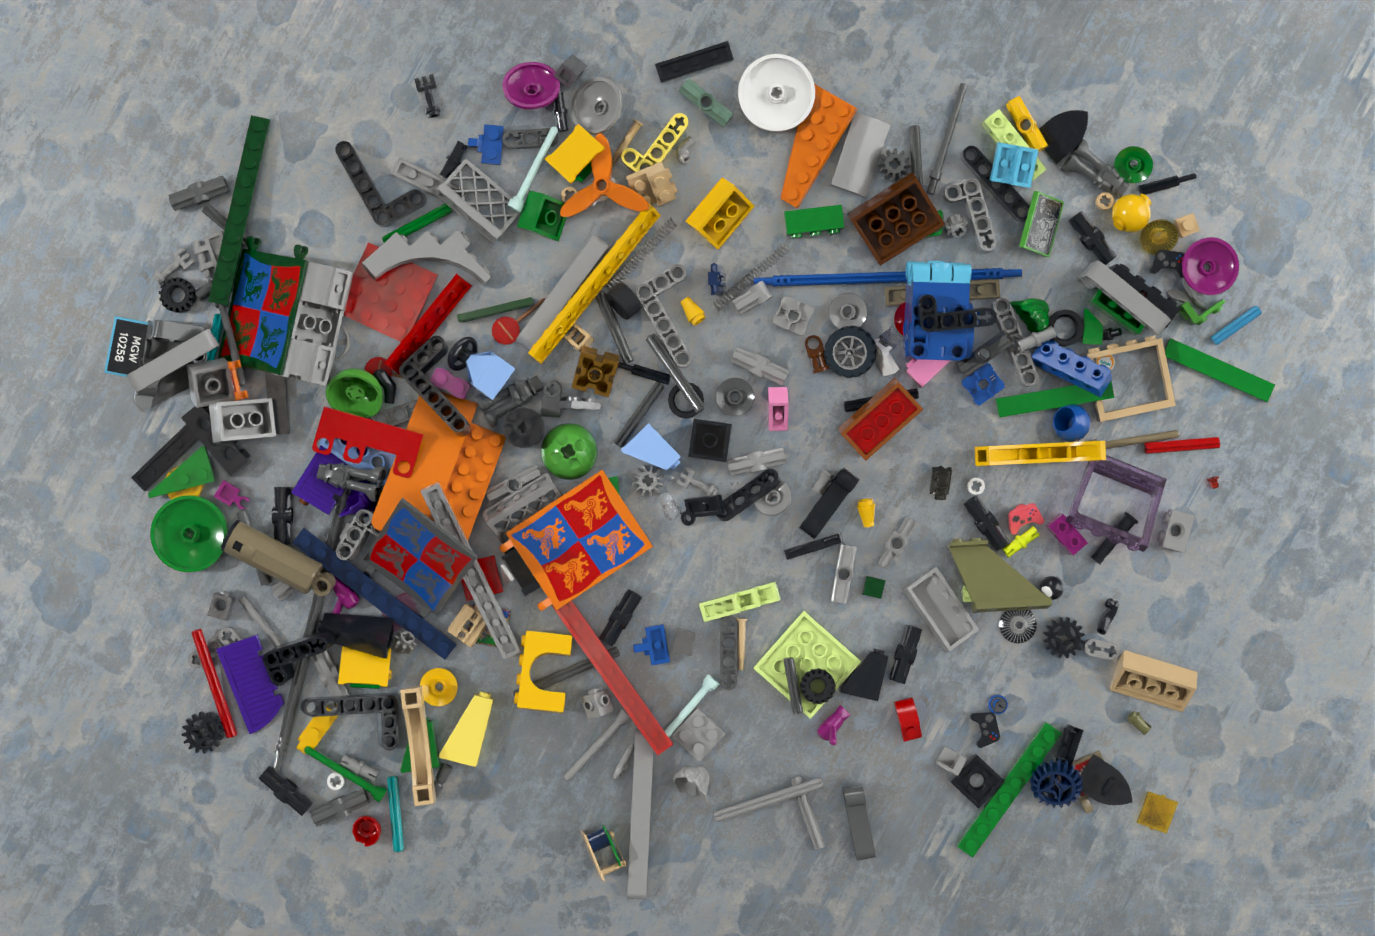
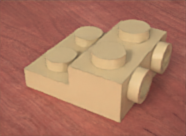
[626,162,678,206]

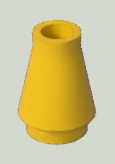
[680,297,706,326]
[857,498,875,527]

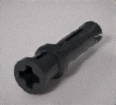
[1091,511,1139,565]

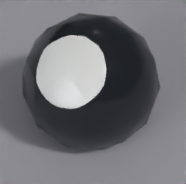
[1040,576,1064,600]

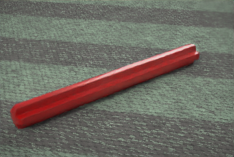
[191,629,237,738]

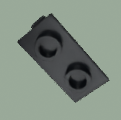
[1054,724,1084,766]

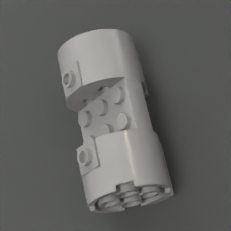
[271,262,354,386]

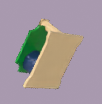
[580,824,626,881]

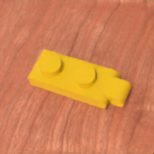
[296,705,339,754]

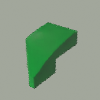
[1082,308,1103,345]

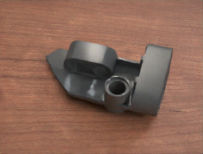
[133,319,209,412]

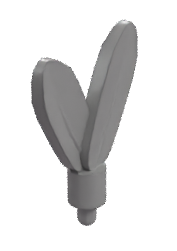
[1167,277,1206,310]

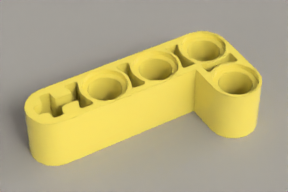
[621,113,688,173]

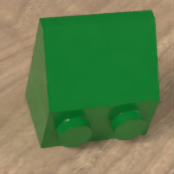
[517,190,567,242]

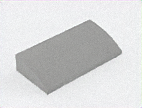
[830,112,890,198]
[902,567,979,652]

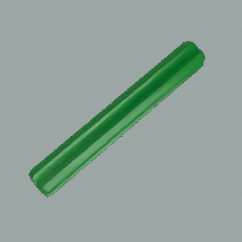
[382,203,452,243]

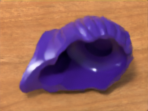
[339,480,377,518]

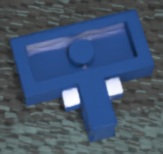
[468,124,504,165]
[633,624,670,665]

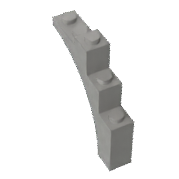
[362,230,491,285]

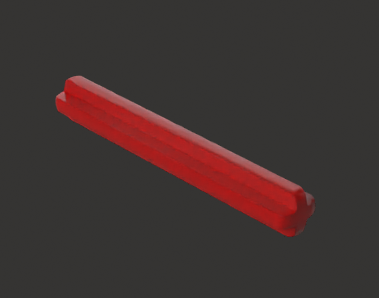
[1144,437,1221,454]

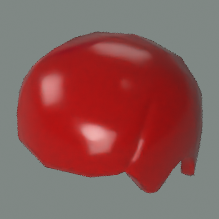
[352,815,381,847]

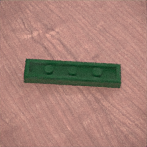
[457,297,534,323]

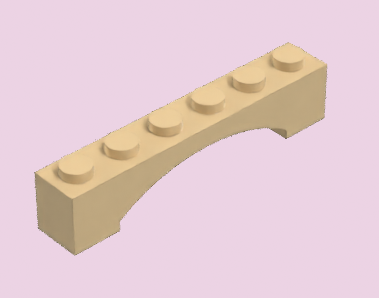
[400,686,436,806]

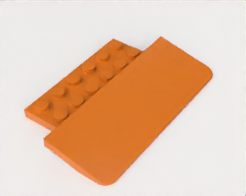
[371,391,506,541]

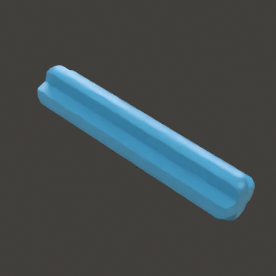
[1211,306,1262,345]

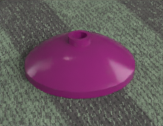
[502,62,560,110]
[1182,237,1239,295]

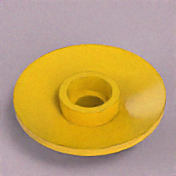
[419,668,458,706]

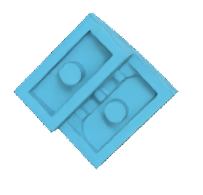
[990,142,1038,188]

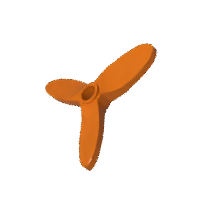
[560,133,649,217]

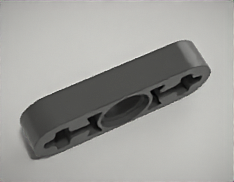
[502,128,558,149]

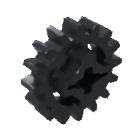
[1042,617,1085,658]
[181,711,224,754]

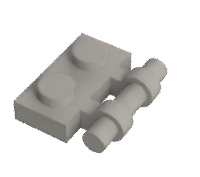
[192,231,224,278]

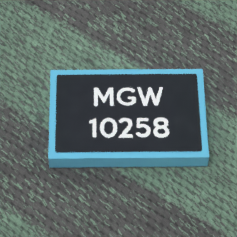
[104,316,148,377]

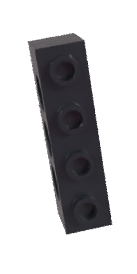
[181,406,251,477]

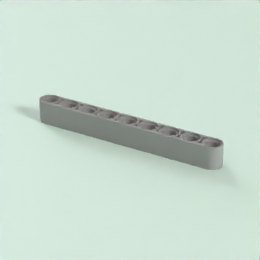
[627,729,654,900]

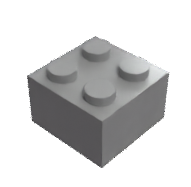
[186,358,235,408]

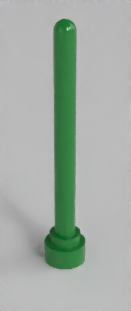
[304,746,387,802]

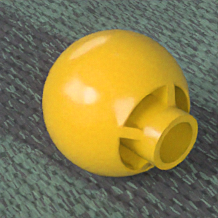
[1112,194,1152,233]

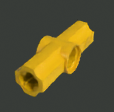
[1005,96,1048,153]

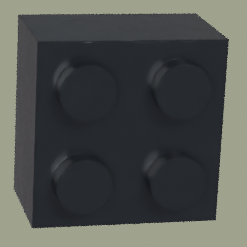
[688,419,732,462]

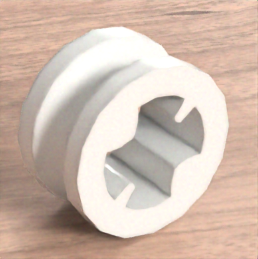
[967,478,985,495]
[327,772,345,790]

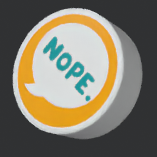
[1095,355,1115,370]

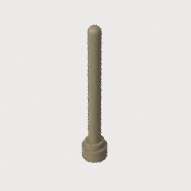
[1088,430,1180,449]

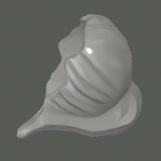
[673,766,710,804]

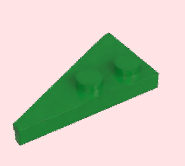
[148,446,216,498]

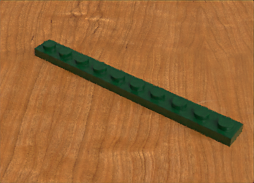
[208,115,270,306]

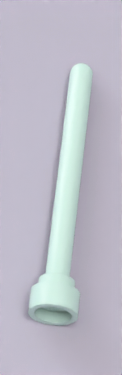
[507,126,558,212]
[665,674,719,737]

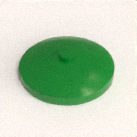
[150,495,229,572]

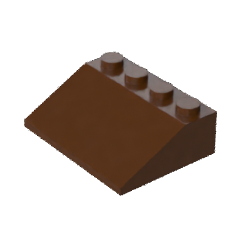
[847,172,946,266]

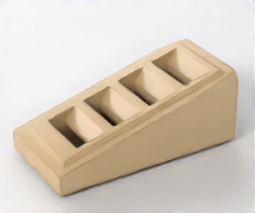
[563,323,594,352]

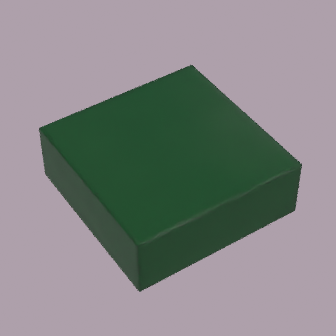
[862,576,886,599]

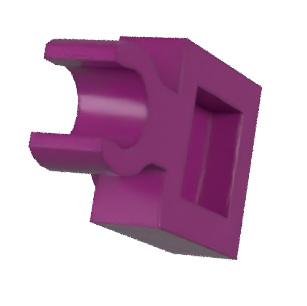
[213,480,250,509]

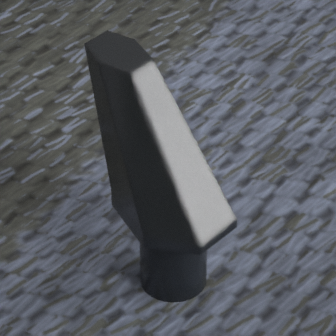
[1103,327,1122,340]

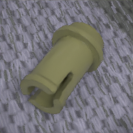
[1127,711,1152,735]

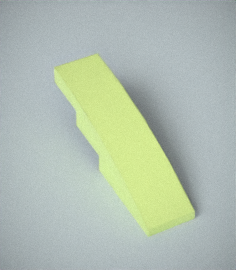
[699,581,781,622]

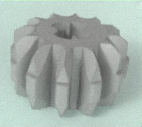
[632,465,664,497]

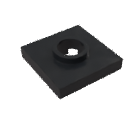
[950,754,1004,809]

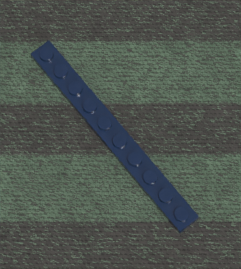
[292,527,457,660]

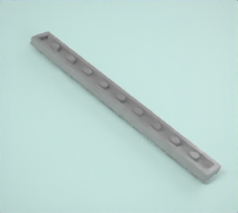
[421,482,521,660]

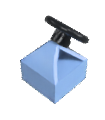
[447,337,515,400]

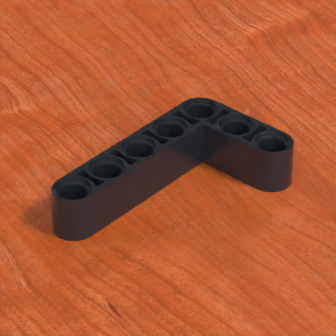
[335,141,426,227]
[399,335,471,437]
[300,693,399,751]

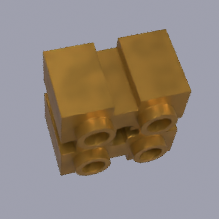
[571,345,620,398]

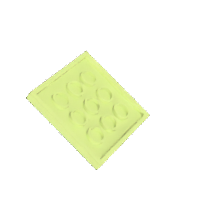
[753,610,861,719]

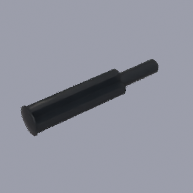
[1138,173,1197,195]
[618,362,671,385]

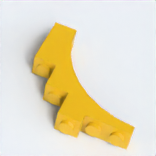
[975,441,1106,466]

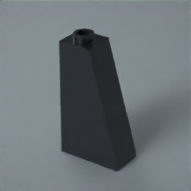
[318,613,394,659]

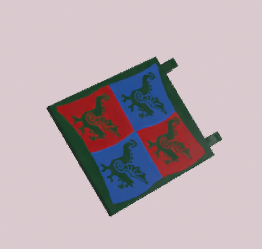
[218,236,308,375]

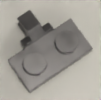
[559,396,601,410]

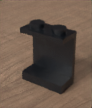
[501,546,541,596]

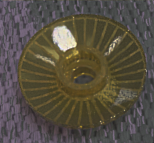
[1140,219,1179,255]

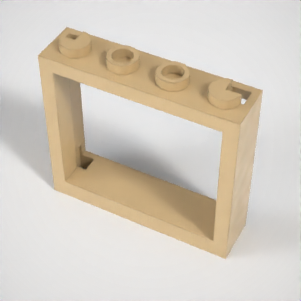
[1083,335,1176,422]

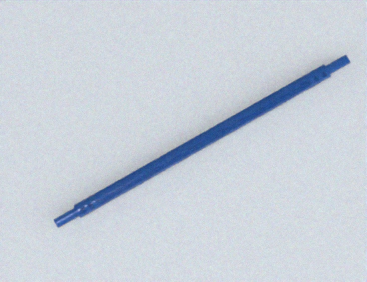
[754,268,1022,287]

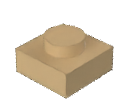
[1174,213,1200,238]

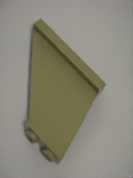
[947,538,1052,613]

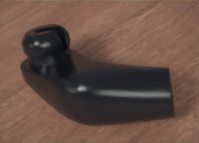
[373,369,396,404]
[1097,598,1119,635]

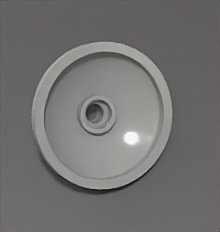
[571,77,622,135]

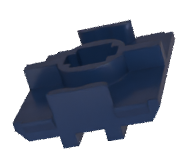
[708,263,727,296]

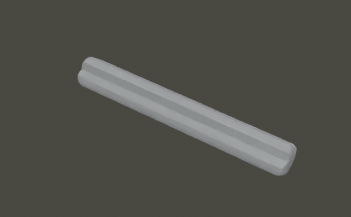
[791,776,825,850]

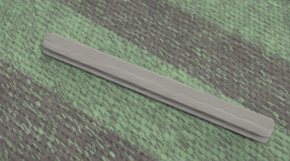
[714,778,824,822]

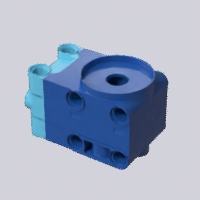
[903,261,974,361]

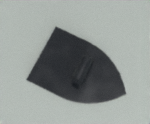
[1039,110,1088,164]
[1080,754,1133,805]

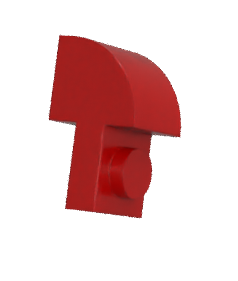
[894,697,922,742]

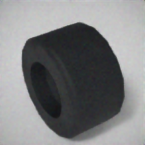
[606,282,642,320]

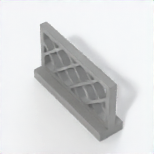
[435,158,523,244]
[482,472,562,544]

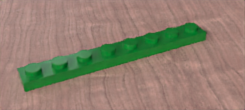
[956,722,1062,858]

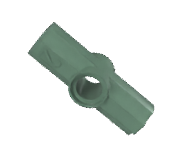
[678,78,734,128]

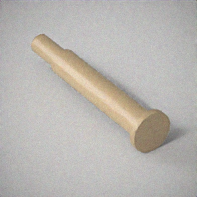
[612,119,643,167]
[736,618,748,670]

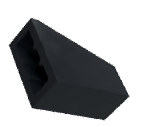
[839,648,889,701]

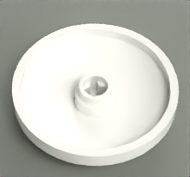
[738,54,815,132]

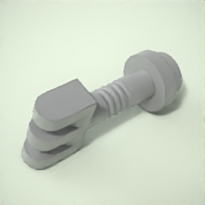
[153,247,195,285]
[675,465,719,496]

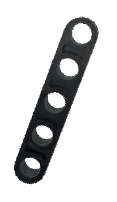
[961,146,1030,222]

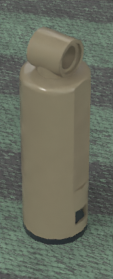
[221,520,336,596]

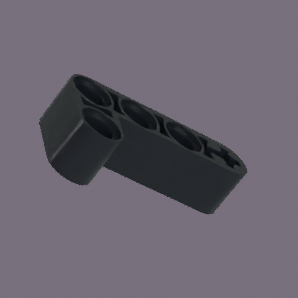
[916,294,997,332]
[799,468,860,539]
[263,630,336,686]

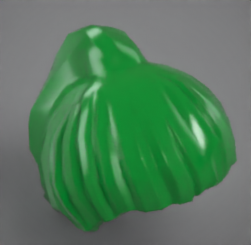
[1010,298,1049,333]

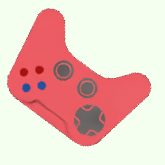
[1008,503,1044,535]

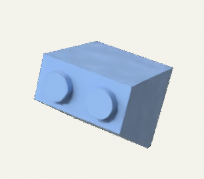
[621,423,681,470]

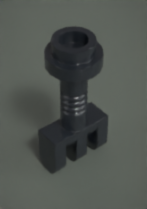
[414,74,440,118]

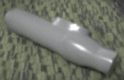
[612,745,634,780]

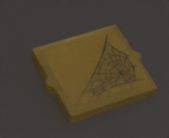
[1137,791,1178,834]

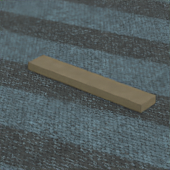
[884,279,1001,306]

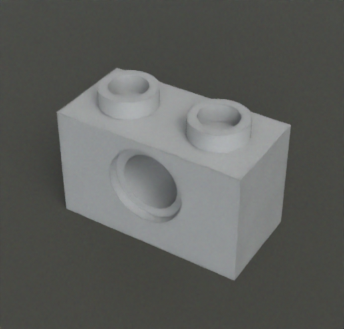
[1157,509,1195,553]

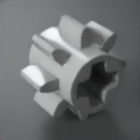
[944,214,969,238]
[392,631,417,655]

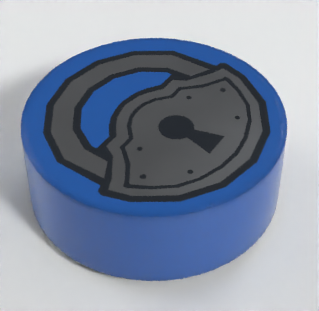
[988,694,1008,714]

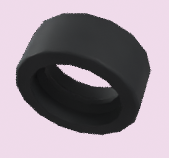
[1047,310,1084,346]
[668,382,704,418]

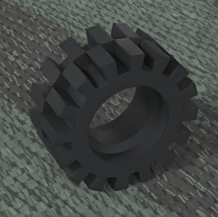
[159,277,196,313]
[800,668,836,704]

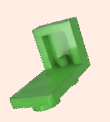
[1178,299,1225,326]

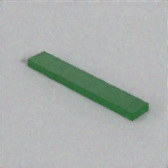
[1164,338,1275,402]
[996,380,1115,418]

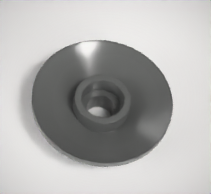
[716,378,754,416]

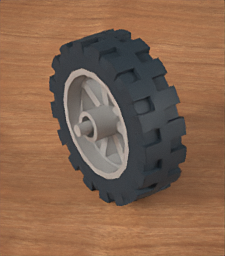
[824,326,877,378]

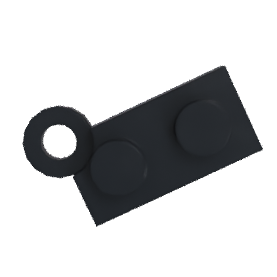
[681,494,725,526]

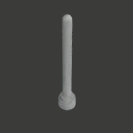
[564,708,632,781]

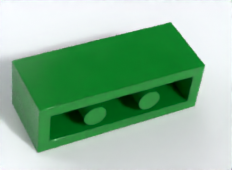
[784,205,845,239]
[1088,288,1145,335]

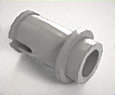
[812,469,834,495]

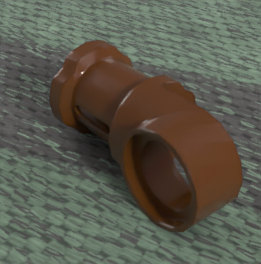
[805,335,829,374]

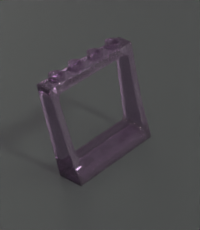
[1065,455,1167,552]

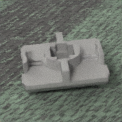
[772,295,814,336]

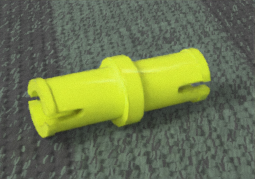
[1002,526,1040,558]

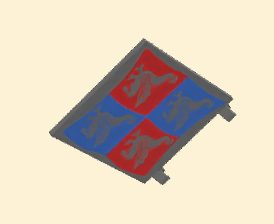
[363,498,478,619]

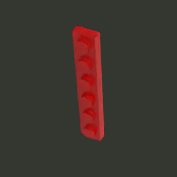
[384,273,472,375]

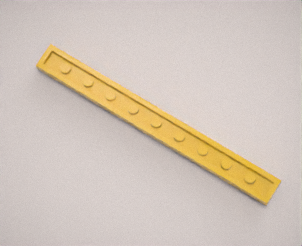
[528,203,661,364]

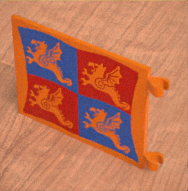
[499,470,653,611]

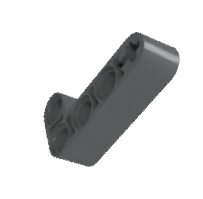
[842,784,876,861]

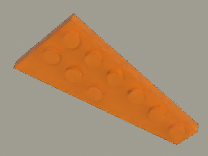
[780,84,858,209]

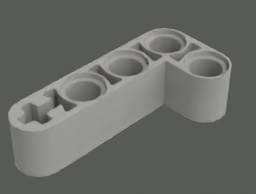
[943,178,997,253]

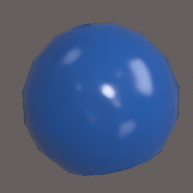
[1053,404,1091,442]

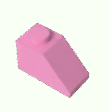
[905,358,950,388]
[768,387,788,431]

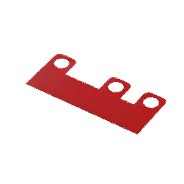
[312,406,424,478]

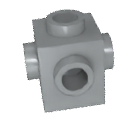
[581,688,614,719]

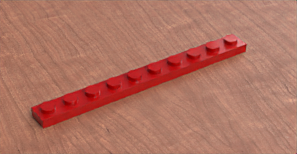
[547,597,673,756]

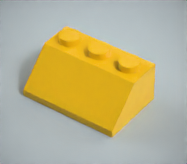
[685,177,755,250]

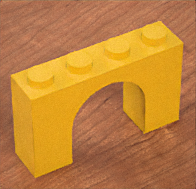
[514,630,573,714]

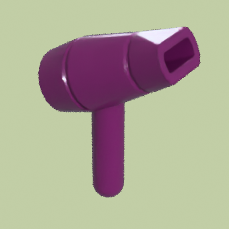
[332,575,360,614]
[817,705,851,745]

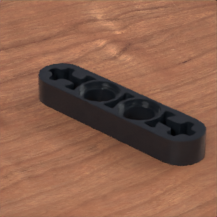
[716,469,781,521]

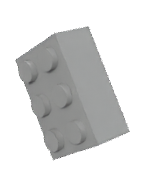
[209,398,276,443]

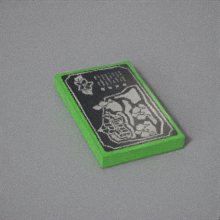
[1019,191,1064,257]

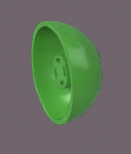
[326,368,383,418]
[541,423,598,480]

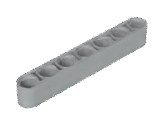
[516,234,610,351]

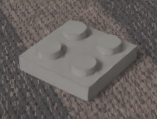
[671,707,725,762]

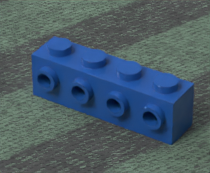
[1032,340,1112,398]

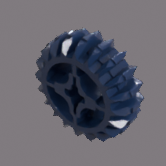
[1030,758,1083,809]

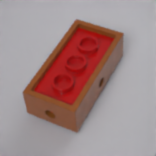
[838,378,924,461]

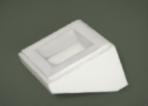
[500,564,515,586]

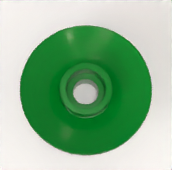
[1114,146,1153,183]

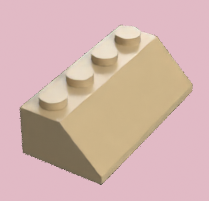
[1110,650,1198,712]

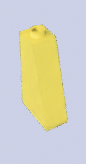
[439,691,494,767]

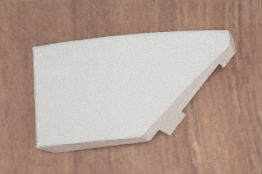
[874,338,899,376]

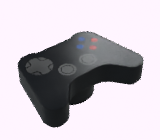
[1150,250,1184,278]
[970,712,1000,748]

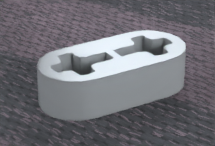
[1083,638,1120,660]

